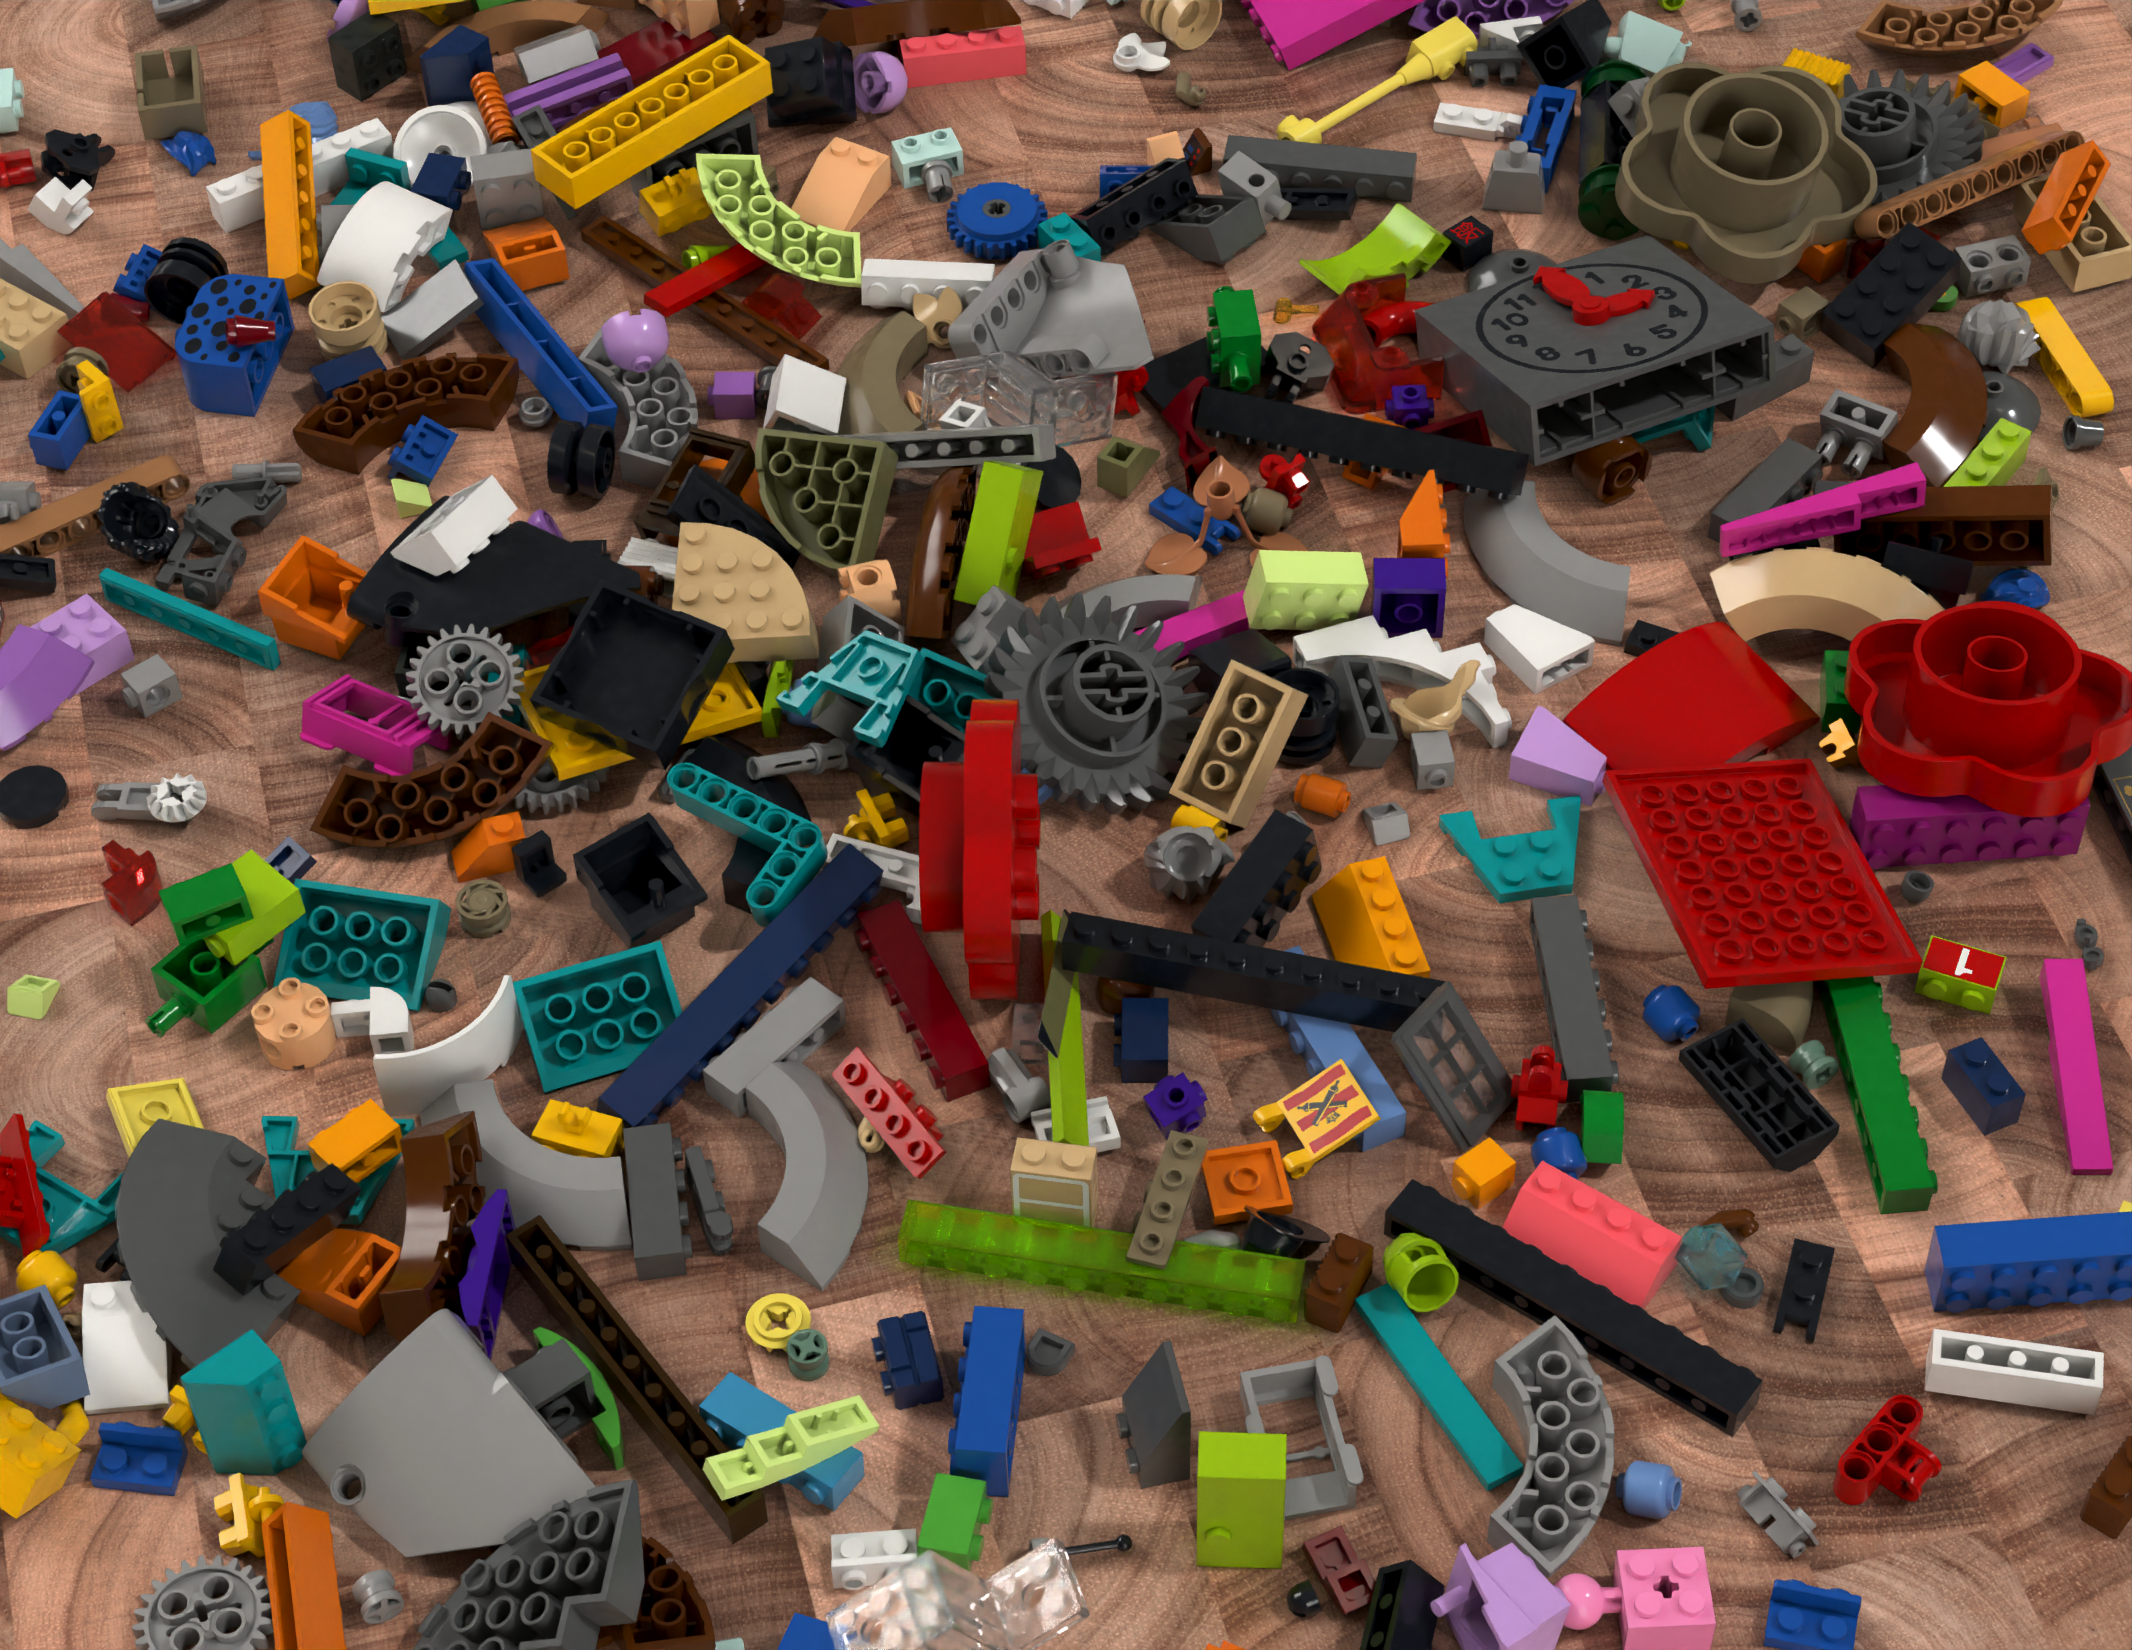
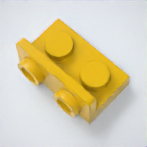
[76,359,124,443]

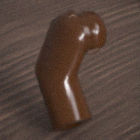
[1696,1209,1759,1244]

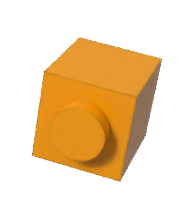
[1451,1137,1516,1210]

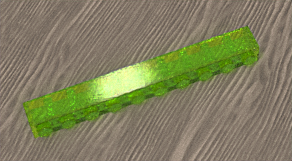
[897,1199,1306,1323]

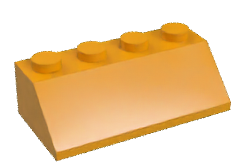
[1312,856,1431,978]

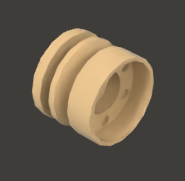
[1140,0,1222,50]
[309,281,388,362]

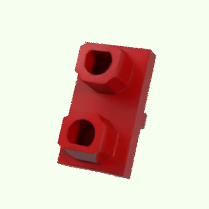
[0,148,37,188]
[1091,366,1149,417]
[1259,453,1311,510]

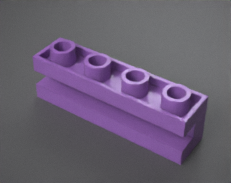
[503,53,634,141]

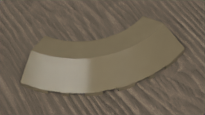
[837,310,928,474]

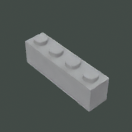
[703,976,846,1118]

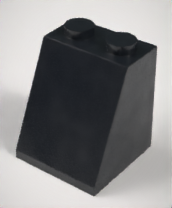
[1516,0,1612,88]
[1188,628,1292,706]

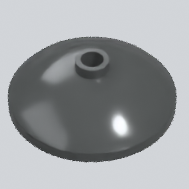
[1469,248,1556,292]
[1978,371,2041,443]

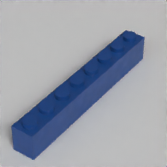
[464,258,618,431]

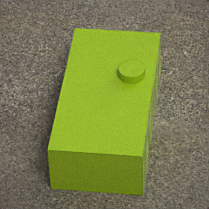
[953,461,1043,605]
[1196,1431,1287,1569]

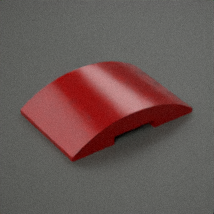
[1563,621,1820,770]

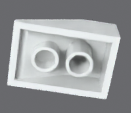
[82,1280,173,1415]

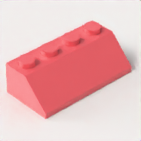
[897,26,1026,88]
[1502,1161,1682,1309]

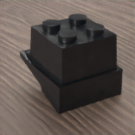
[763,36,857,128]
[1882,535,1974,610]
[845,694,965,817]
[573,812,708,949]

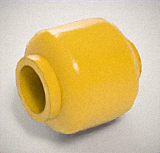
[16,1250,78,1309]

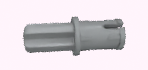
[232,460,302,483]

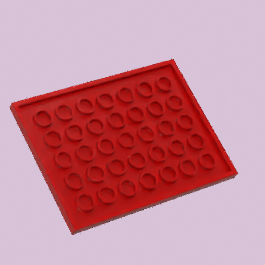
[1602,758,1923,989]

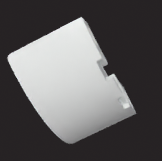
[317,181,453,313]
[373,975,522,1115]

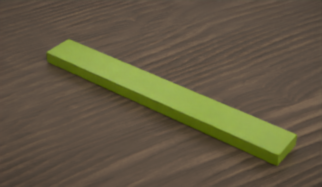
[1041,910,1089,1146]

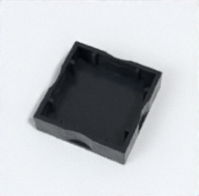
[530,578,735,771]

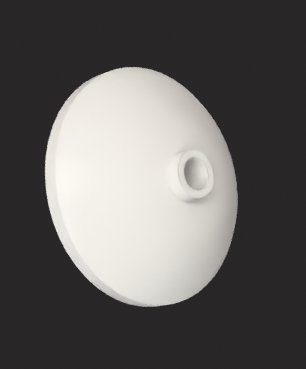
[393,105,487,191]

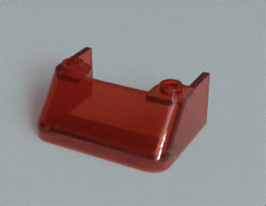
[1312,273,1444,415]

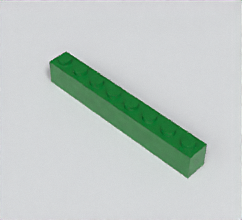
[1816,976,1938,1215]

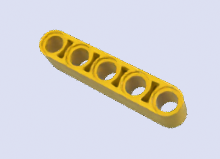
[2014,296,2114,419]

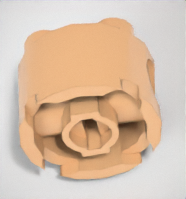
[837,559,902,625]
[251,978,336,1070]

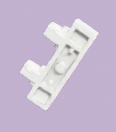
[820,833,922,924]

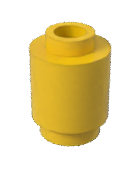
[1170,804,1228,843]

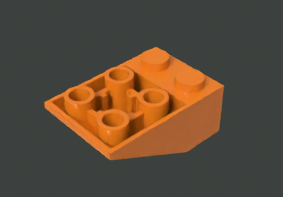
[482,216,570,292]
[1397,470,1450,578]
[275,1228,402,1336]

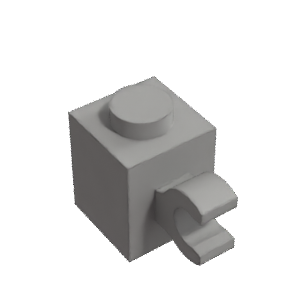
[0,481,42,524]

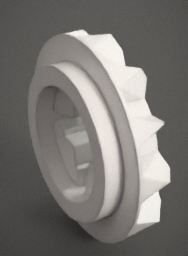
[146,773,207,823]

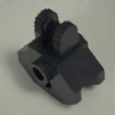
[40,129,115,191]
[1263,332,1334,404]

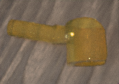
[1273,297,1319,324]

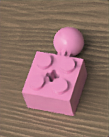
[1554,1547,1716,1650]

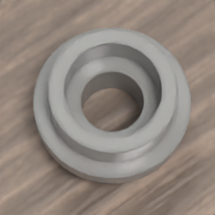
[519,396,553,427]

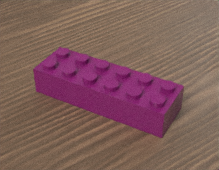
[1849,785,2091,869]

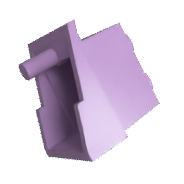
[1430,1543,1571,1650]

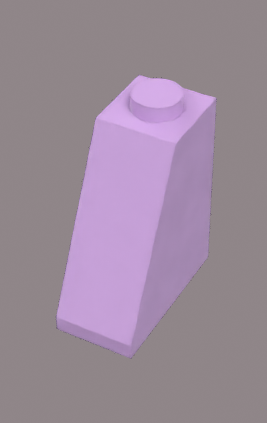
[1509,706,1607,806]

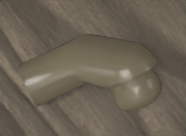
[1175,72,1206,107]

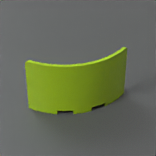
[1298,203,1452,304]

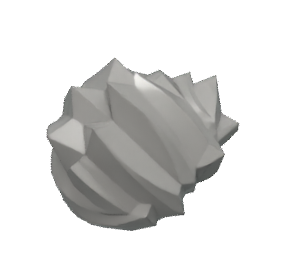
[1958,299,2041,374]
[1144,826,1235,905]

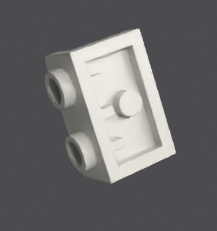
[831,1528,919,1590]

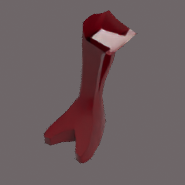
[1161,375,1218,493]

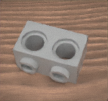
[1954,235,2031,297]

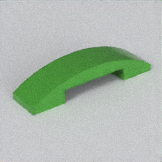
[533,1327,625,1470]

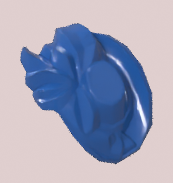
[160,131,216,176]
[1979,569,2050,608]

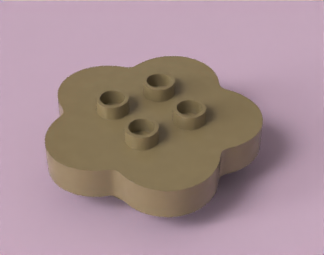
[1615,62,1877,284]

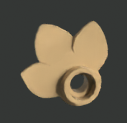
[913,287,963,349]

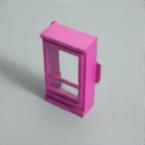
[300,674,452,776]

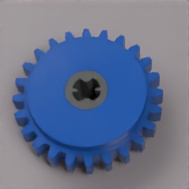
[946,182,1048,260]

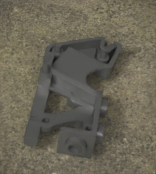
[155,477,287,607]

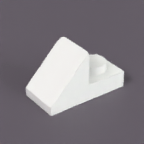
[1478,16,1543,50]

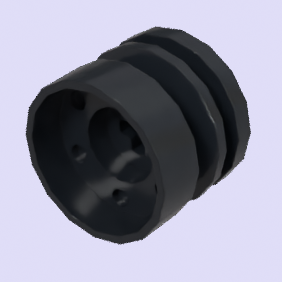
[144,237,229,324]
[1272,668,1340,764]

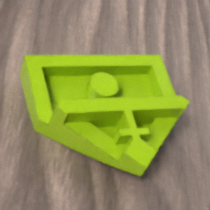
[762,660,794,737]

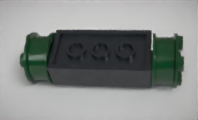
[1578,59,1647,241]

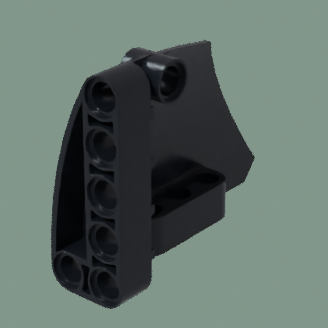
[346,495,641,647]

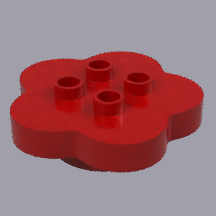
[1844,601,2132,817]
[919,699,1041,1000]

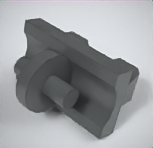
[1464,37,1523,87]

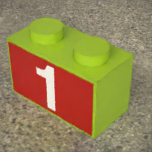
[1915,935,2007,1015]

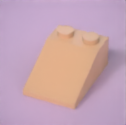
[791,137,892,232]

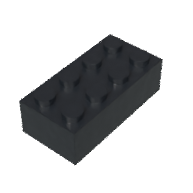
[1821,222,1961,368]
[1191,809,1322,947]

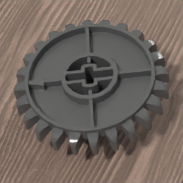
[1824,69,1984,206]
[984,593,1210,814]

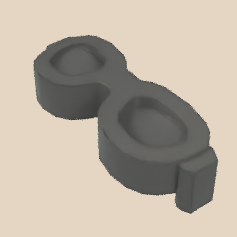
[2074,918,2104,970]

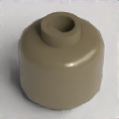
[1241,486,1293,535]

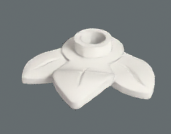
[1113,33,1170,72]

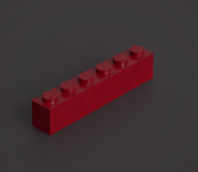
[854,899,990,1102]

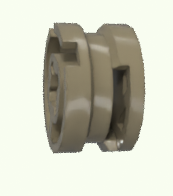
[55,347,109,394]
[455,879,512,939]

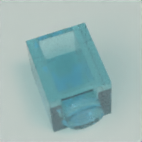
[1675,1223,1748,1290]

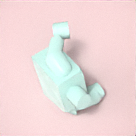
[1598,10,1692,79]

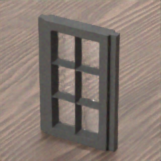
[1390,982,1516,1152]

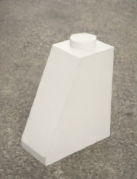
[1484,604,1595,694]

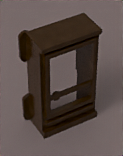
[634,427,755,540]

